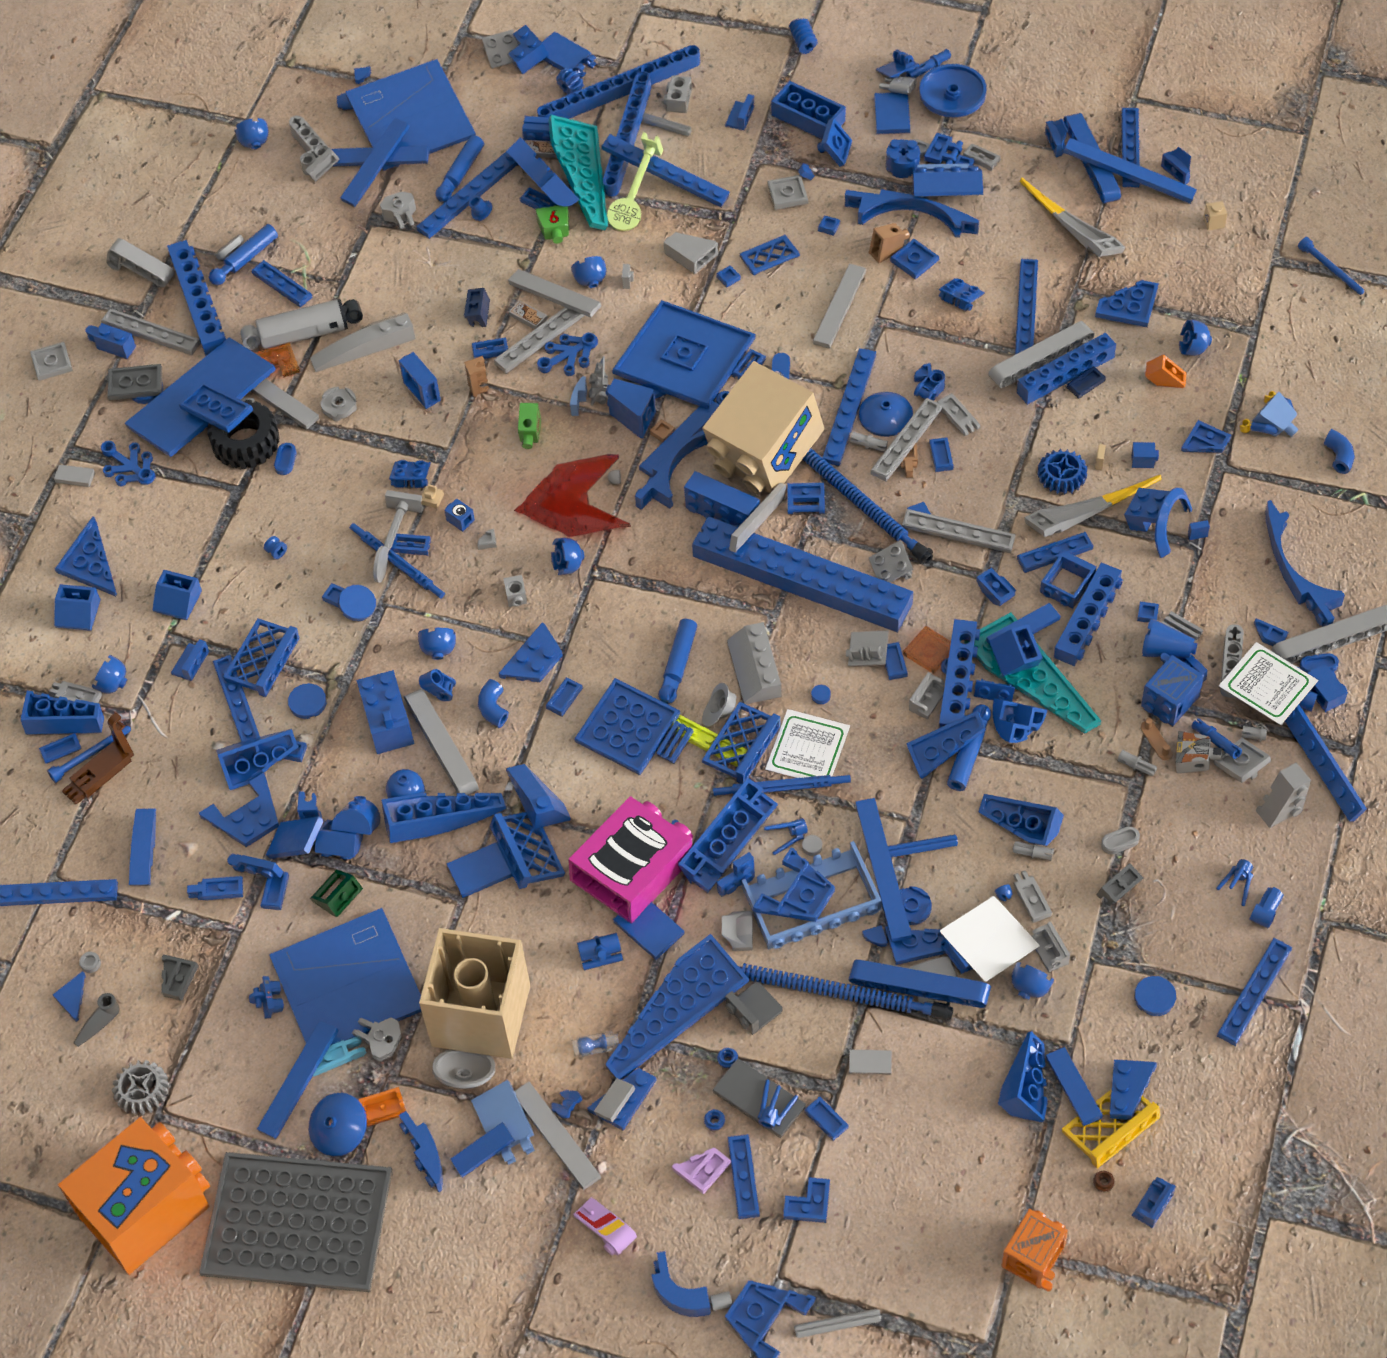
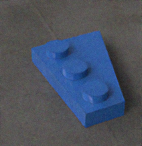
[1110,1059,1157,1120]
[587,1068,657,1131]

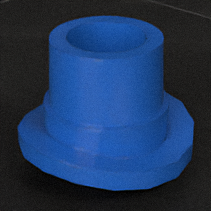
[469,196,493,221]

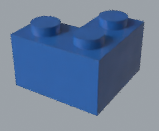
[508,24,549,74]

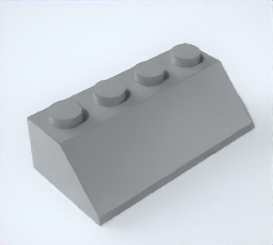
[727,622,782,704]

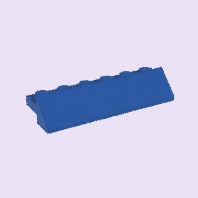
[678,778,778,893]

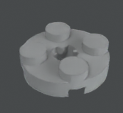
[321,387,357,421]

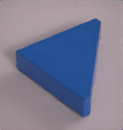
[53,971,86,1022]

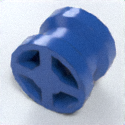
[264,536,287,559]

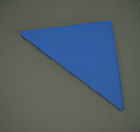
[55,516,117,597]

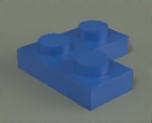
[717,852,755,897]
[783,1177,830,1223]

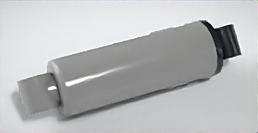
[240,299,363,350]

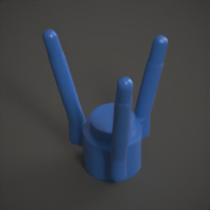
[764,818,808,855]
[1216,859,1253,906]
[757,1079,798,1129]

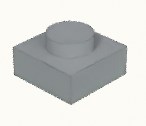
[622,264,634,289]

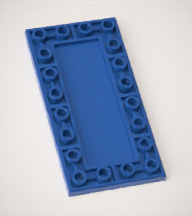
[125,337,276,457]

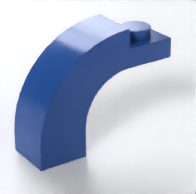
[651,1251,711,1317]

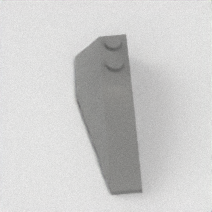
[310,312,415,372]

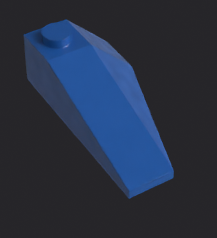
[216,728,298,790]
[998,1031,1047,1122]

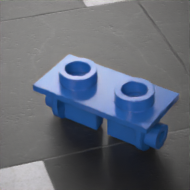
[974,679,1015,702]

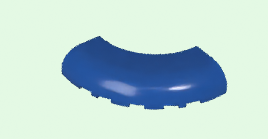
[506,137,579,207]

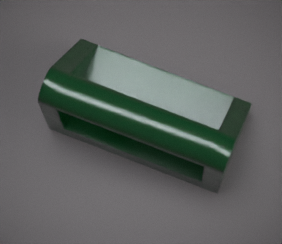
[310,869,363,917]

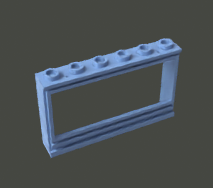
[742,841,882,950]

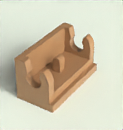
[464,356,489,397]

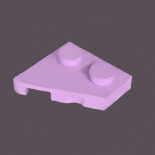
[672,1148,731,1194]

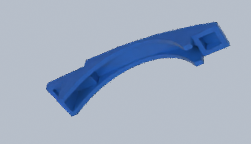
[845,189,979,237]
[635,430,708,510]
[1265,500,1345,627]

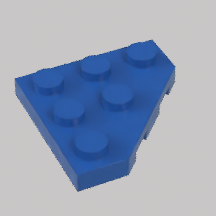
[1095,280,1159,327]

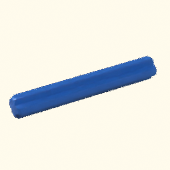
[888,834,958,857]

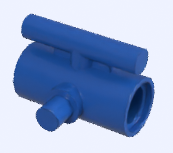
[577,932,623,971]

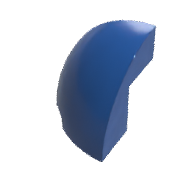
[993,698,1048,743]

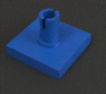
[817,118,852,167]

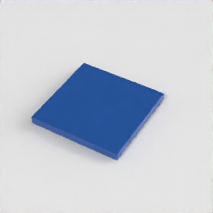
[574,678,681,775]

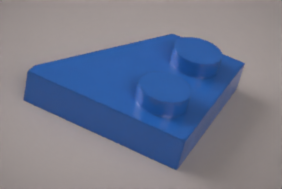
[1181,420,1231,453]

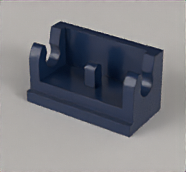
[464,288,490,327]

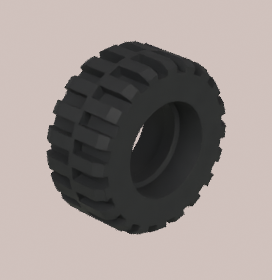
[207,400,280,469]

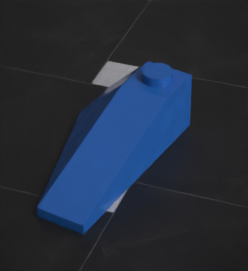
[506,764,571,829]
[978,794,1064,846]

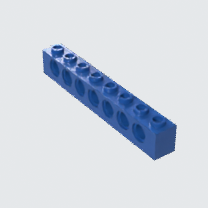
[167,240,226,356]

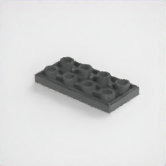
[713,1058,806,1138]

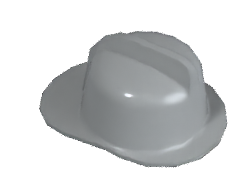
[702,683,737,727]

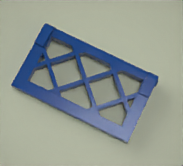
[740,234,800,275]

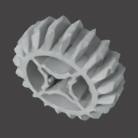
[112,1060,169,1116]

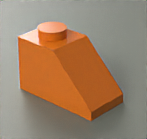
[1145,354,1186,388]

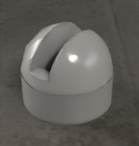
[608,470,621,485]

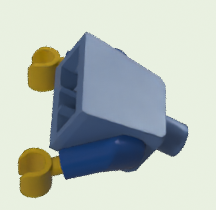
[1240,391,1299,437]

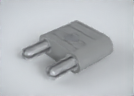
[879,76,917,95]

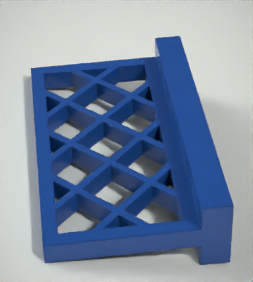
[223,618,300,697]
[702,702,780,784]
[490,812,565,889]

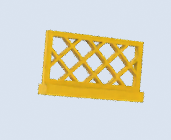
[1062,1089,1160,1169]

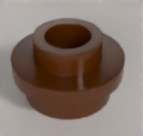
[1093,1171,1115,1192]

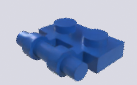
[924,133,963,164]

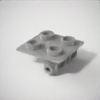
[482,29,518,68]
[589,356,608,406]
[869,540,913,583]
[846,631,889,666]

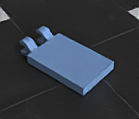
[471,1080,535,1165]

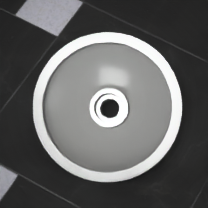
[432,1050,495,1089]

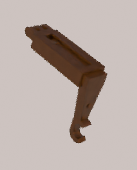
[62,713,134,804]

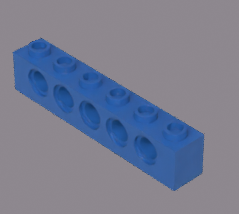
[1017,333,1116,405]
[1054,562,1123,666]
[939,619,980,728]

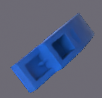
[399,1111,443,1192]

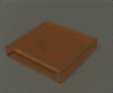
[903,626,951,674]

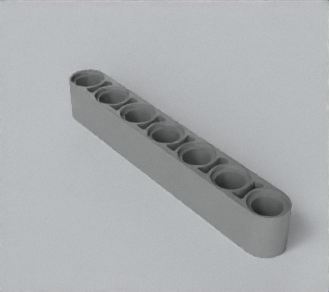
[988,321,1095,388]
[1271,605,1387,664]
[404,688,479,795]

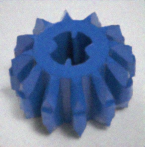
[556,67,584,95]

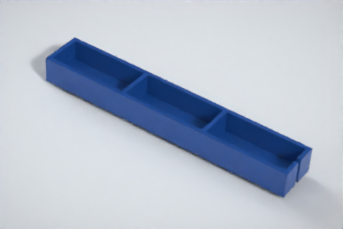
[692,516,913,633]

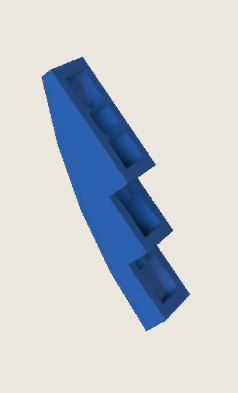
[129,808,156,886]

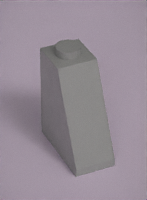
[664,232,718,274]

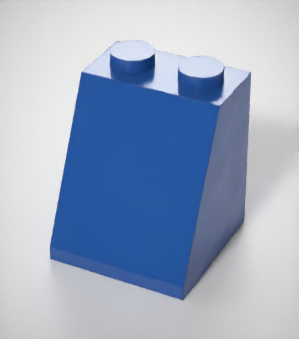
[606,378,656,439]

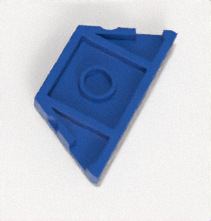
[499,622,563,683]

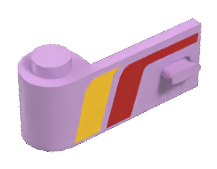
[573,1197,637,1256]

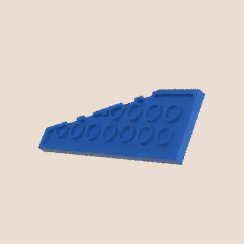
[605,934,749,1080]

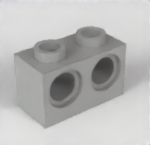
[664,76,692,113]

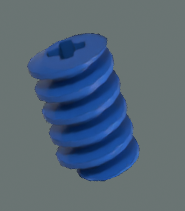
[789,18,818,54]

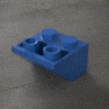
[152,570,202,620]
[54,584,101,631]
[989,623,1043,677]

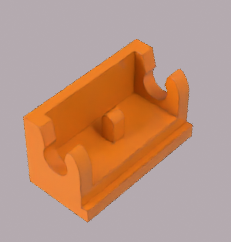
[358,1087,406,1127]

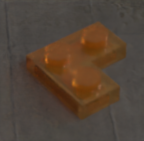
[256,343,300,378]

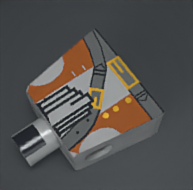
[1175,731,1222,773]

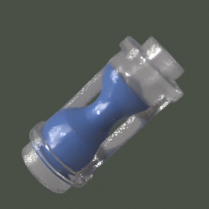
[572,1030,619,1058]

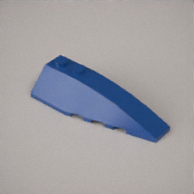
[381,793,506,843]

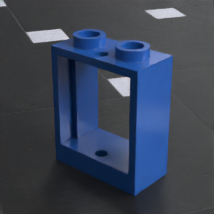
[399,352,441,409]
[1040,550,1097,609]

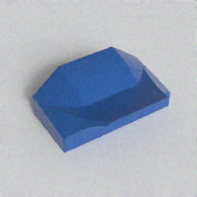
[1045,119,1068,157]
[1161,147,1191,184]
[976,568,1016,606]

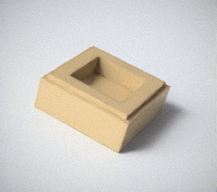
[1095,444,1106,470]

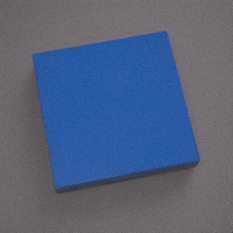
[890,238,939,280]

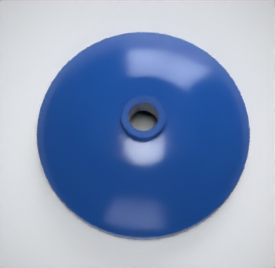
[859,392,913,437]
[308,1093,367,1156]

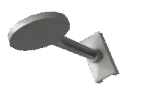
[373,490,424,583]

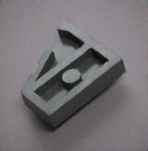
[162,954,199,1001]

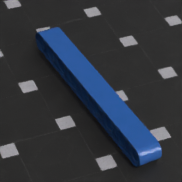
[603,71,652,197]

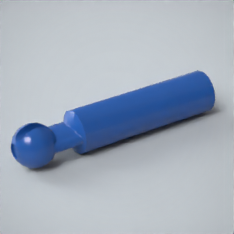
[435,135,484,202]
[209,224,278,285]
[658,619,698,704]
[947,704,991,791]

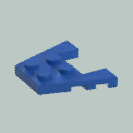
[199,773,279,847]
[753,847,835,922]
[725,1280,815,1358]

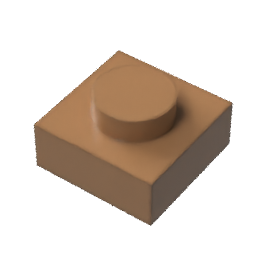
[650,419,675,442]

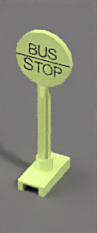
[607,132,663,231]

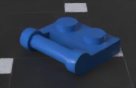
[787,483,825,514]

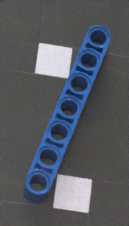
[1063,113,1121,204]
[848,959,991,1008]

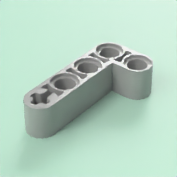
[289,116,328,175]
[107,238,175,287]
[1220,624,1244,699]

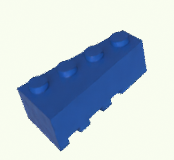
[20,691,104,735]

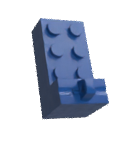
[357,670,414,754]

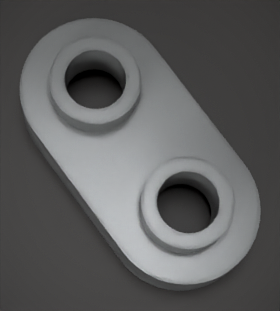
[214,234,244,261]

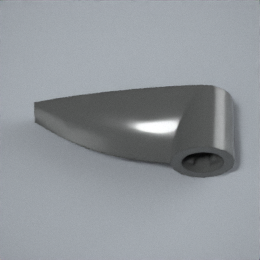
[74,993,120,1047]

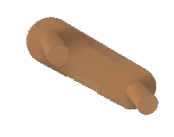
[1141,718,1173,760]

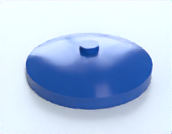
[919,64,987,117]

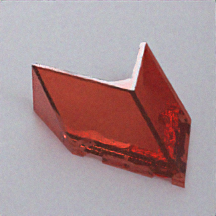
[514,454,631,537]

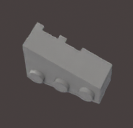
[1256,762,1311,828]

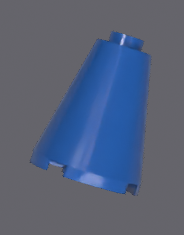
[1142,619,1198,658]

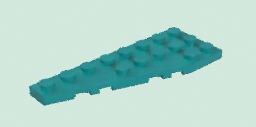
[548,115,608,231]
[964,612,1101,734]

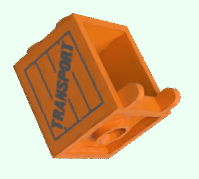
[1002,1208,1068,1291]

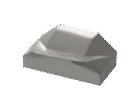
[722,911,753,951]

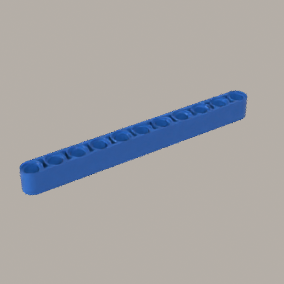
[537,45,700,119]

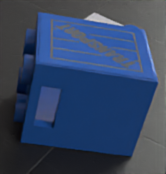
[1141,653,1204,727]

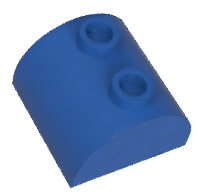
[331,796,381,835]

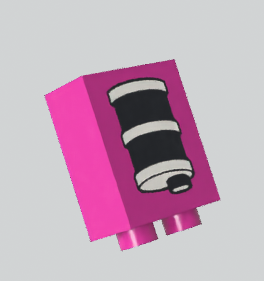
[568,796,693,924]

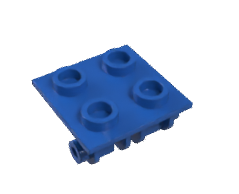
[876,49,920,78]
[939,278,985,311]
[389,460,431,488]

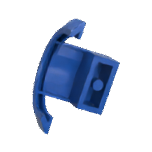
[1124,487,1193,558]

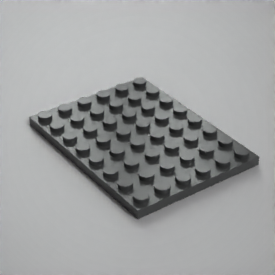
[199,1152,393,1292]

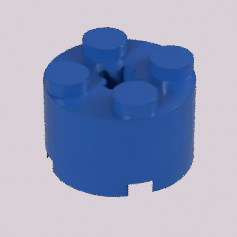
[886,139,920,178]

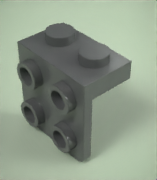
[725,982,783,1035]

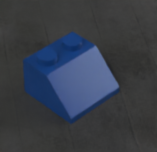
[315,819,363,859]

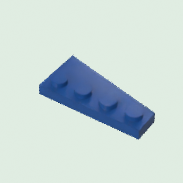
[906,711,986,779]

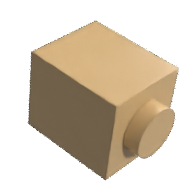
[1203,201,1227,231]

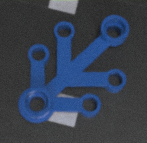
[537,332,598,376]
[101,441,155,486]

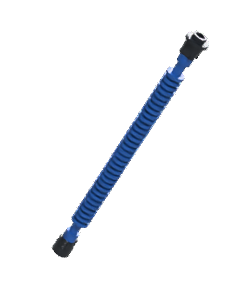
[802,448,933,564]
[739,963,954,1023]

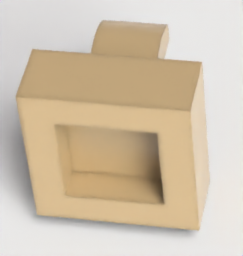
[421,485,444,508]

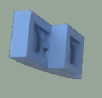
[570,376,587,416]

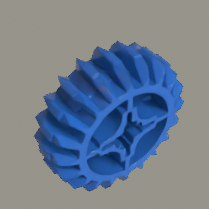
[1037,449,1088,495]

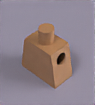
[869,223,910,263]

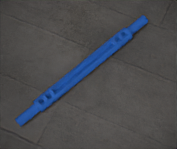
[349,523,445,599]
[713,775,851,796]

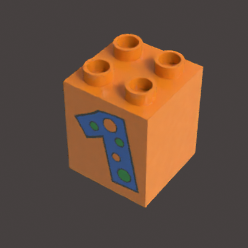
[58,1117,210,1275]

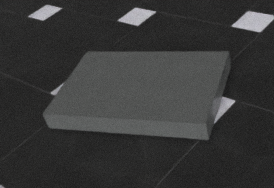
[108,364,162,401]

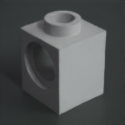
[503,575,527,607]

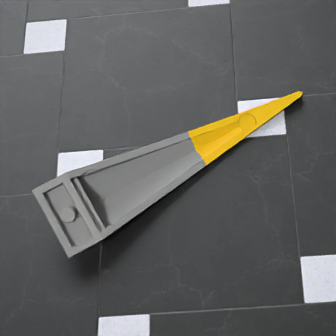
[1020,177,1125,257]
[1024,475,1162,537]

